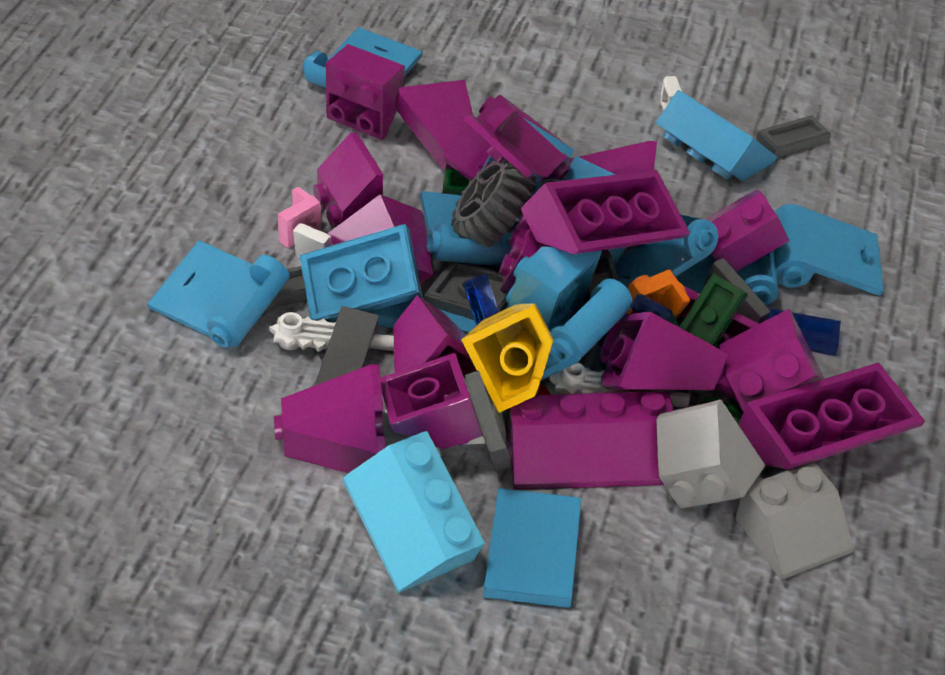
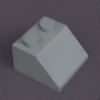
[656,400,765,509]
[736,461,854,580]

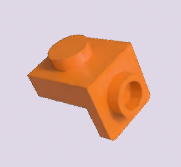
[627,269,690,321]

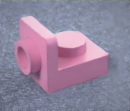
[277,187,322,249]

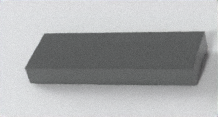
[314,306,379,386]

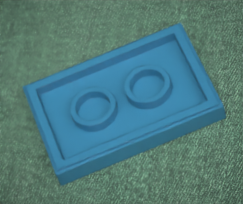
[299,224,423,323]
[483,488,581,608]

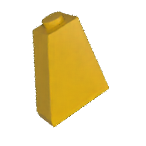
[462,303,554,413]

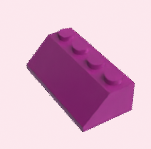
[521,170,690,254]
[738,362,925,470]
[506,391,673,490]

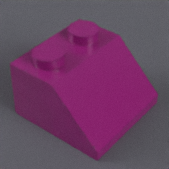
[313,132,383,227]
[705,189,790,272]
[719,309,825,412]
[380,353,483,449]

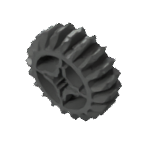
[451,158,537,247]

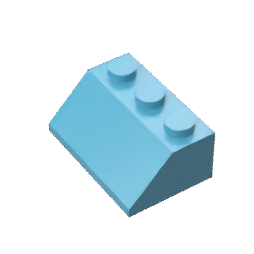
[342,431,485,593]

